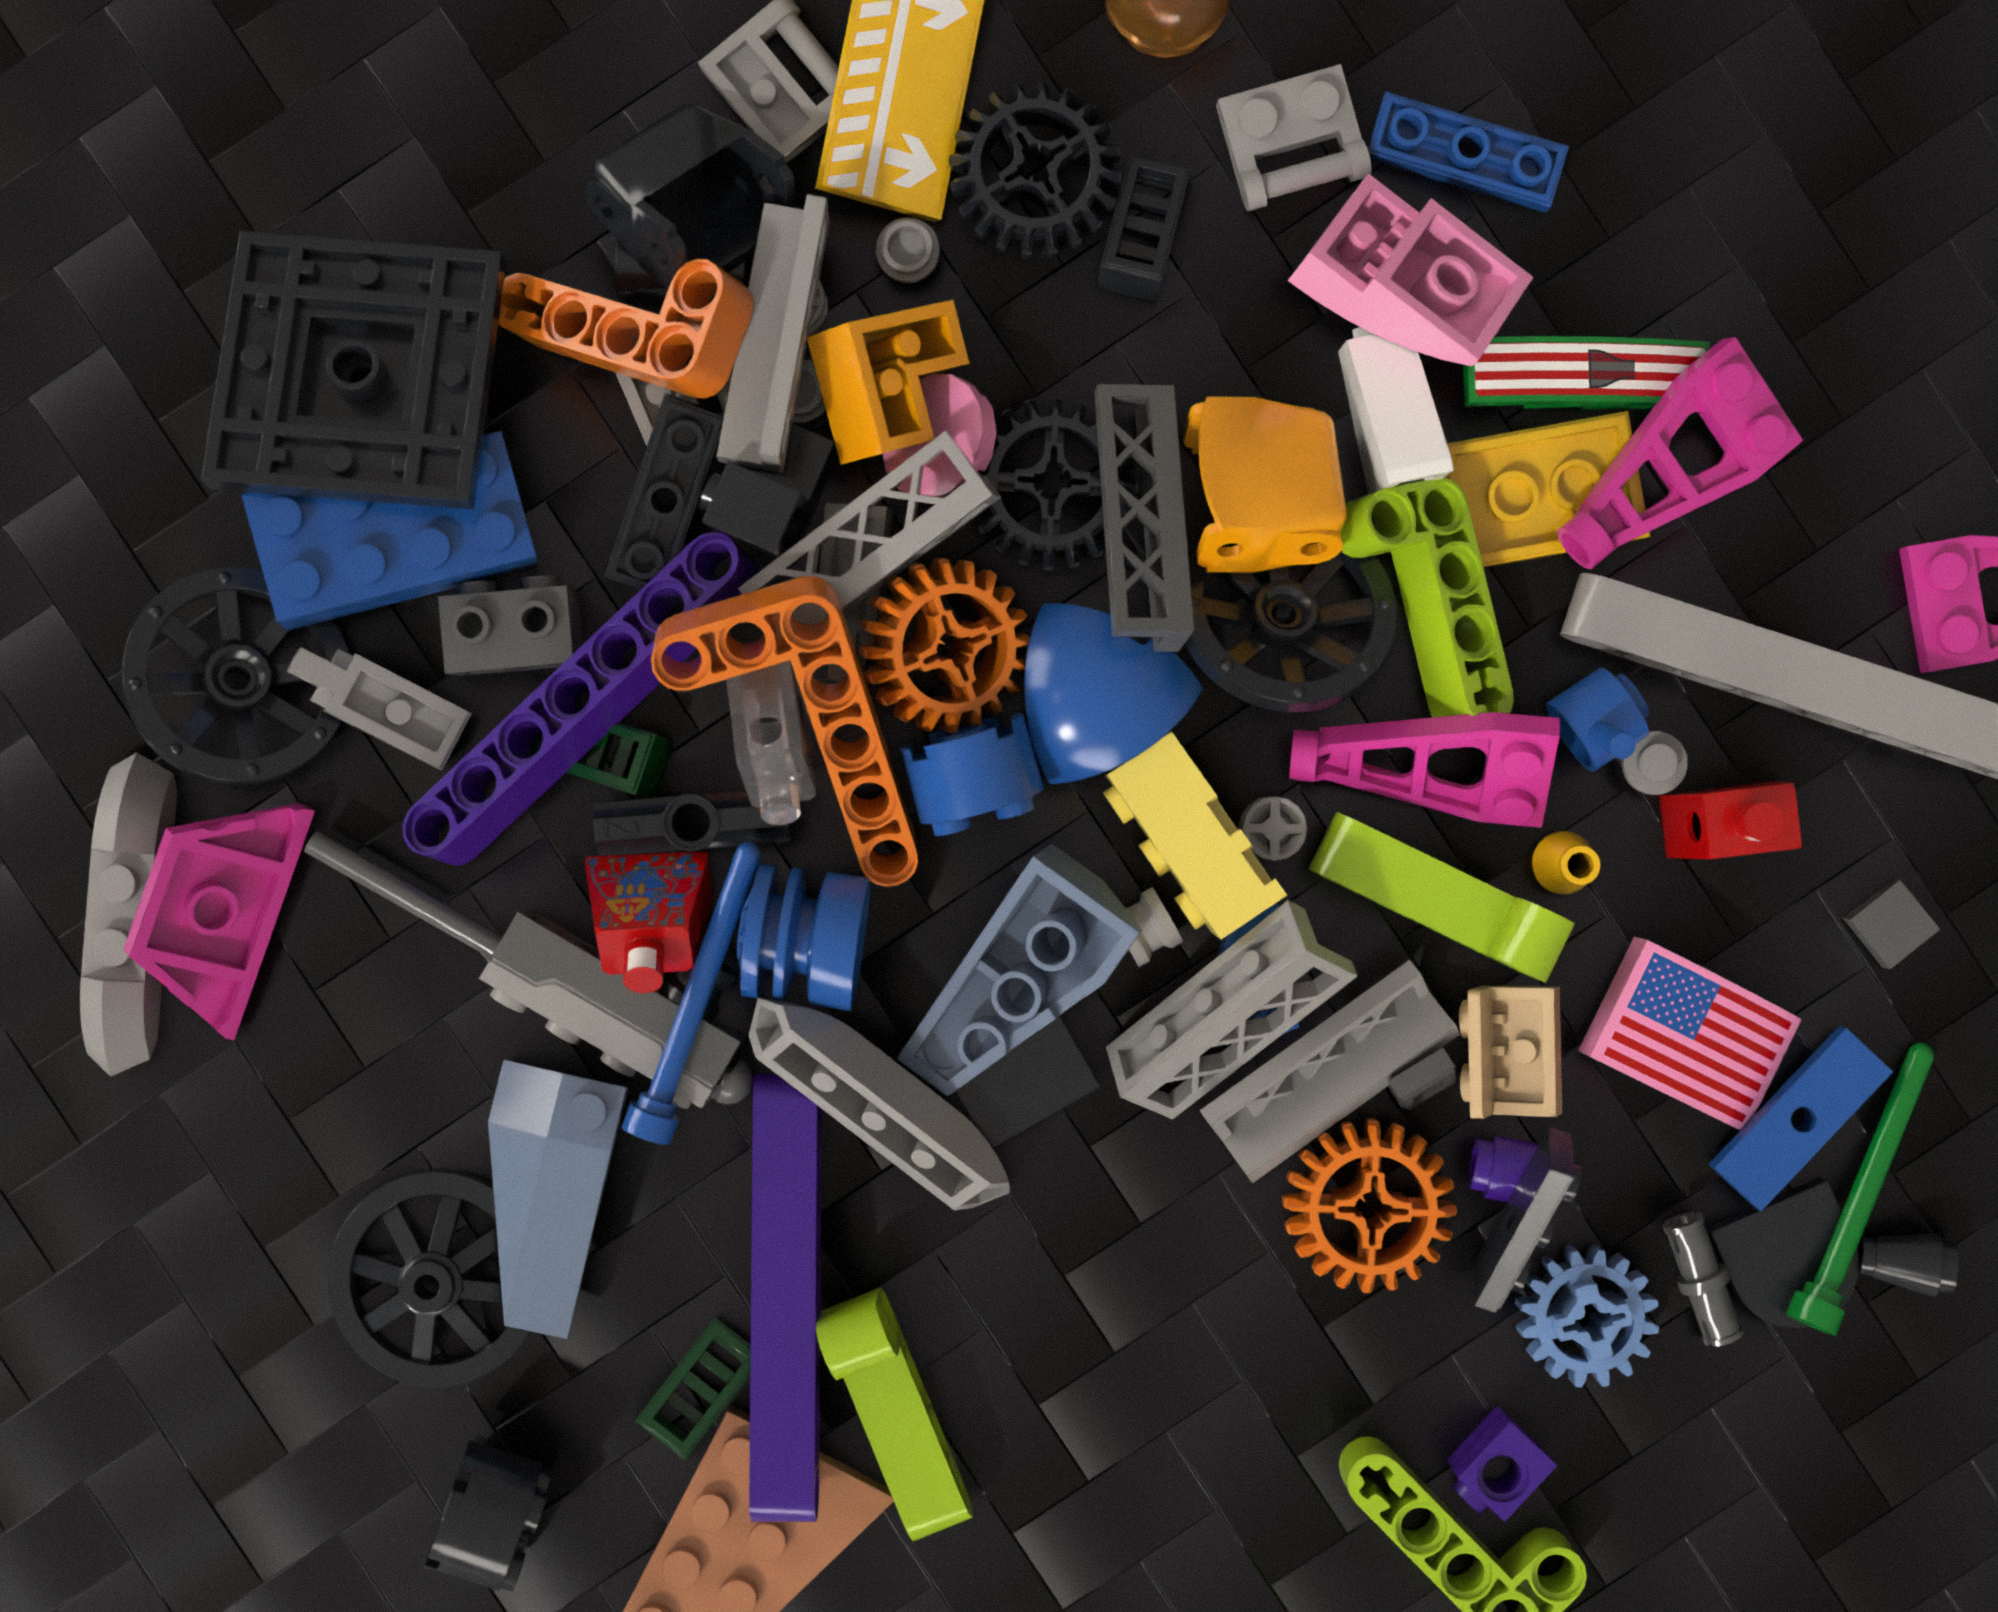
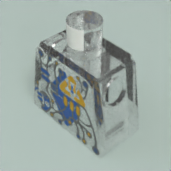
[726,660,816,825]

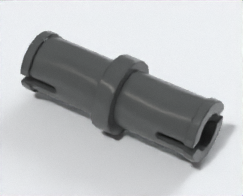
[1662,1212,1744,1347]

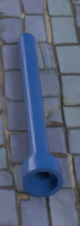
[621,842,761,1145]

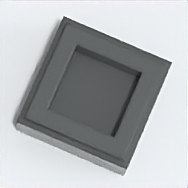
[1843,879,1940,969]
[1388,1048,1456,1112]

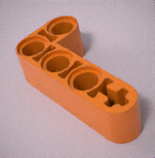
[498,259,754,399]

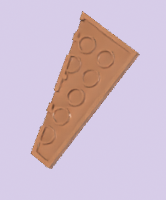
[623,1405,894,1612]

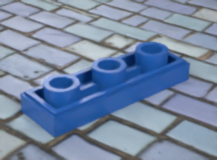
[1367,92,1569,213]
[1708,1026,1893,1211]

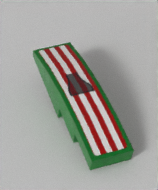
[1463,336,1710,411]

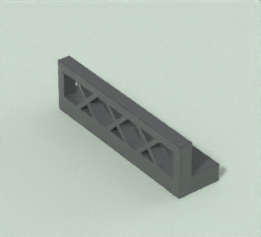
[1094,384,1194,652]

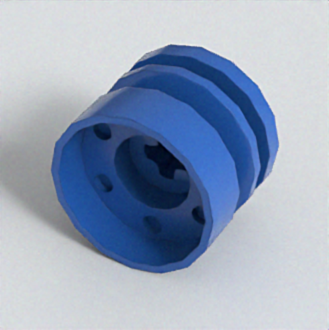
[737,863,871,1011]

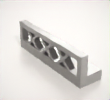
[717,194,830,473]
[738,430,1001,625]
[1106,900,1357,1119]
[1200,960,1460,1183]

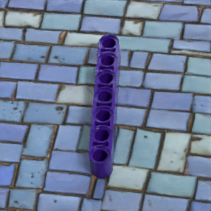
[403,532,760,866]
[749,1073,822,1522]

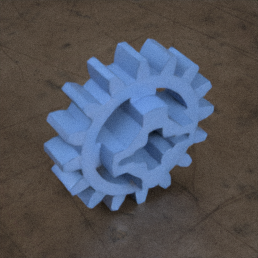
[1515,1244,1659,1388]

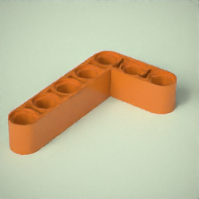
[651,576,918,887]

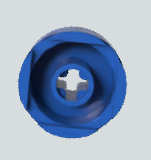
[899,712,1044,836]

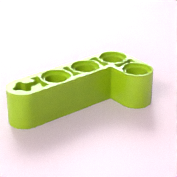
[1341,478,1514,718]
[1308,812,1575,983]
[816,1287,973,1542]
[1339,1436,1587,1612]

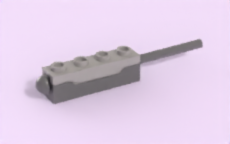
[304,831,753,1109]

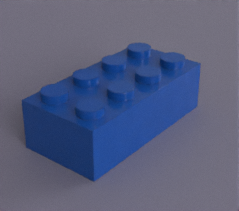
[241,431,538,631]

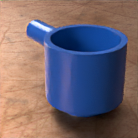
[1545,667,1650,772]

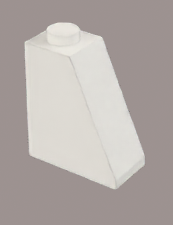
[1338,327,1454,494]

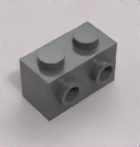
[438,575,583,676]

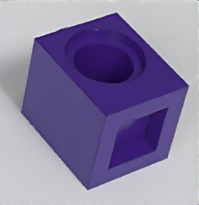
[1446,1405,1558,1522]

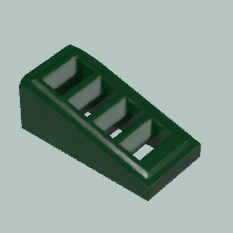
[530,709,673,798]
[635,1317,751,1460]

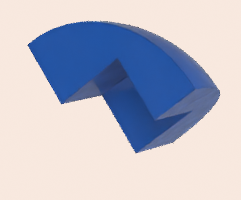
[1025,603,1203,784]

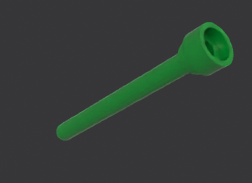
[1786,1043,1934,1336]

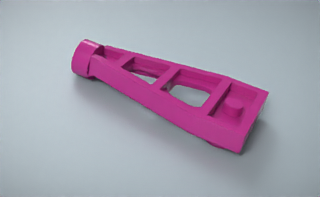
[1557,337,1803,569]
[1899,535,1998,673]
[1289,712,1560,828]

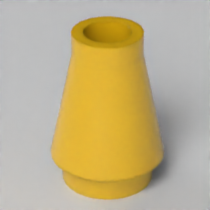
[1532,831,1600,894]

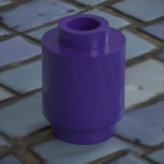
[1468,1135,1540,1203]

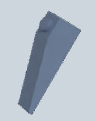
[897,844,1142,1097]
[488,1060,629,1339]

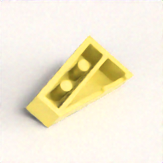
[1103,731,1287,939]

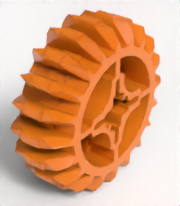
[858,558,1030,733]
[1282,1118,1457,1293]

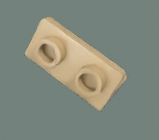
[1459,985,1562,1119]

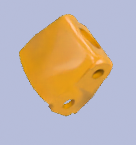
[1183,397,1347,573]

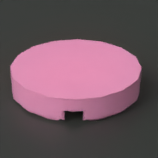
[883,374,997,498]

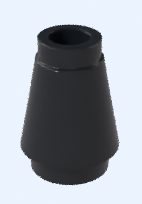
[1857,1233,1959,1297]

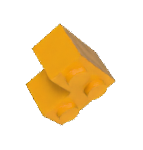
[807,300,969,465]

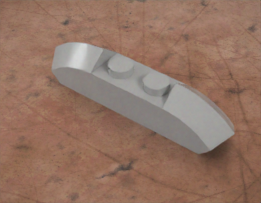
[80,752,178,1077]
[749,998,1010,1210]

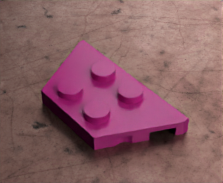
[123,803,315,1040]

